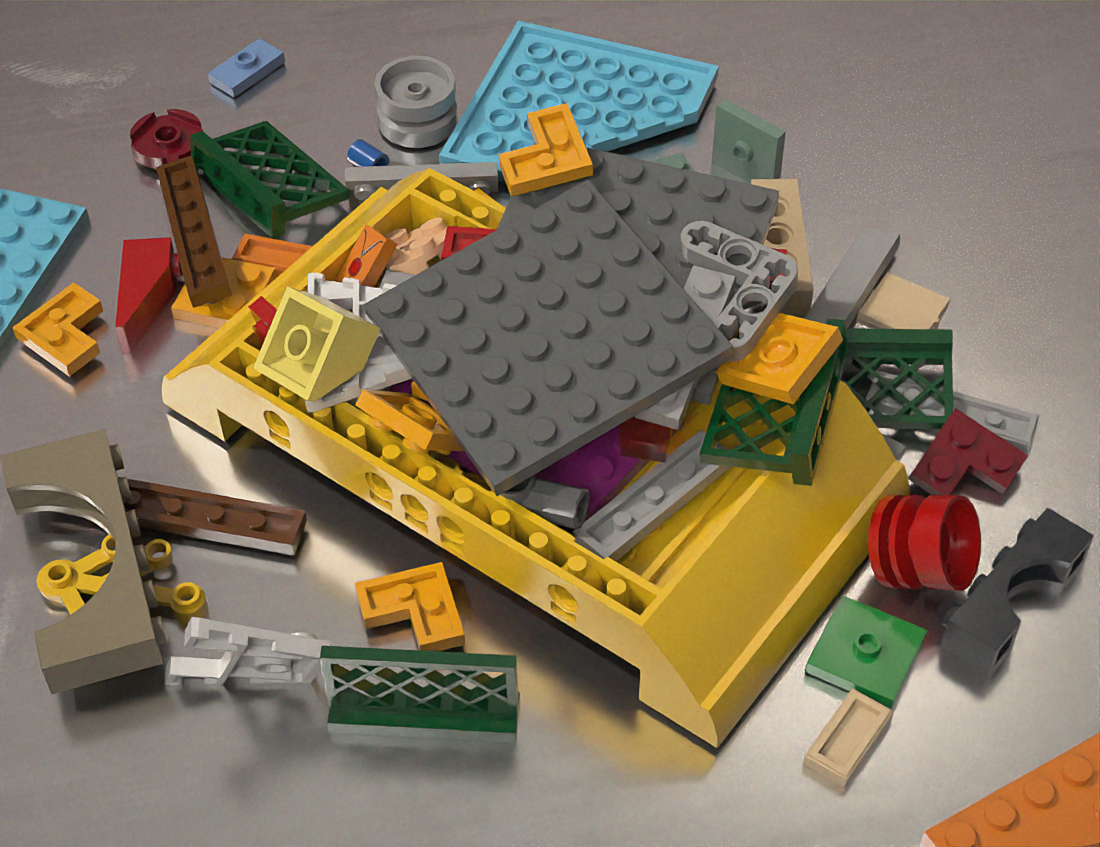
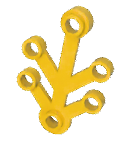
[36,534,208,624]

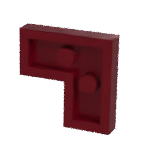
[908,408,1028,495]

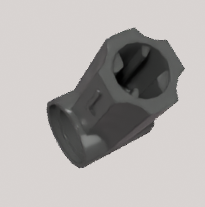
[500,474,590,529]

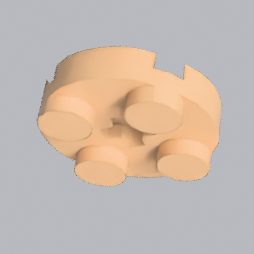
[380,218,447,278]

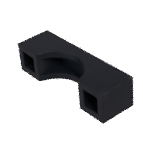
[941,507,1094,676]

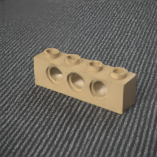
[751,179,814,318]

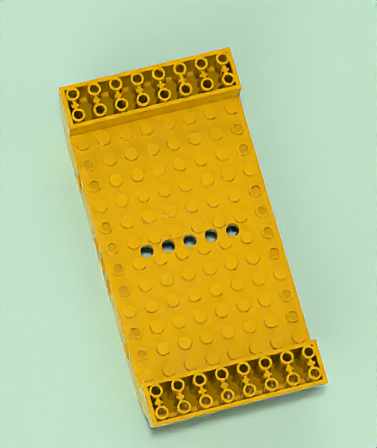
[162,168,910,748]

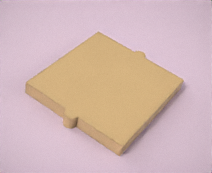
[857,272,950,329]

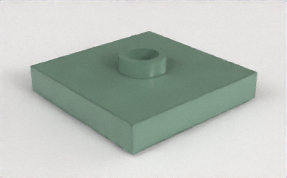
[712,99,786,183]

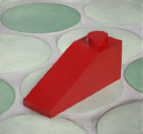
[115,237,183,354]

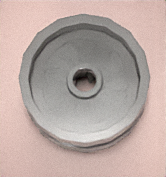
[374,56,458,148]

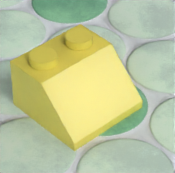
[253,286,381,402]

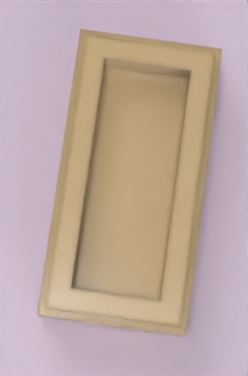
[803,688,894,789]

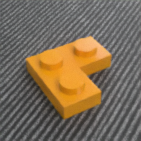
[498,103,593,197]
[12,282,103,377]
[355,562,465,651]

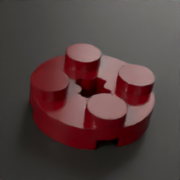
[130,109,203,169]

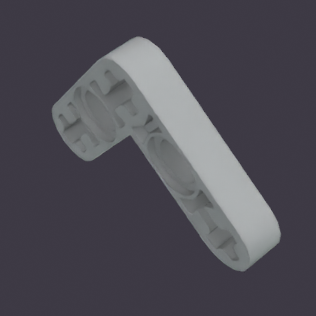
[681,221,798,362]

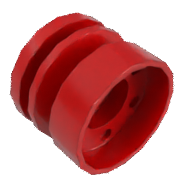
[868,495,982,591]

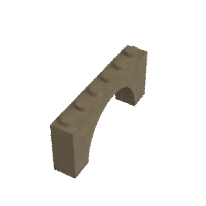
[0,429,167,695]

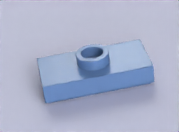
[208,38,285,98]

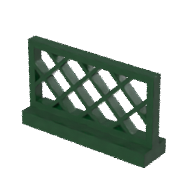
[190,121,349,239]
[699,318,848,486]
[840,328,953,429]
[320,645,520,743]

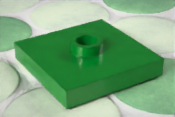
[805,595,927,709]

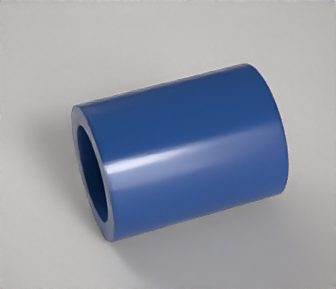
[347,139,389,167]

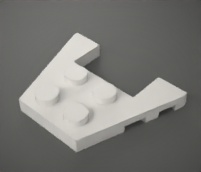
[305,273,411,413]
[165,617,330,685]

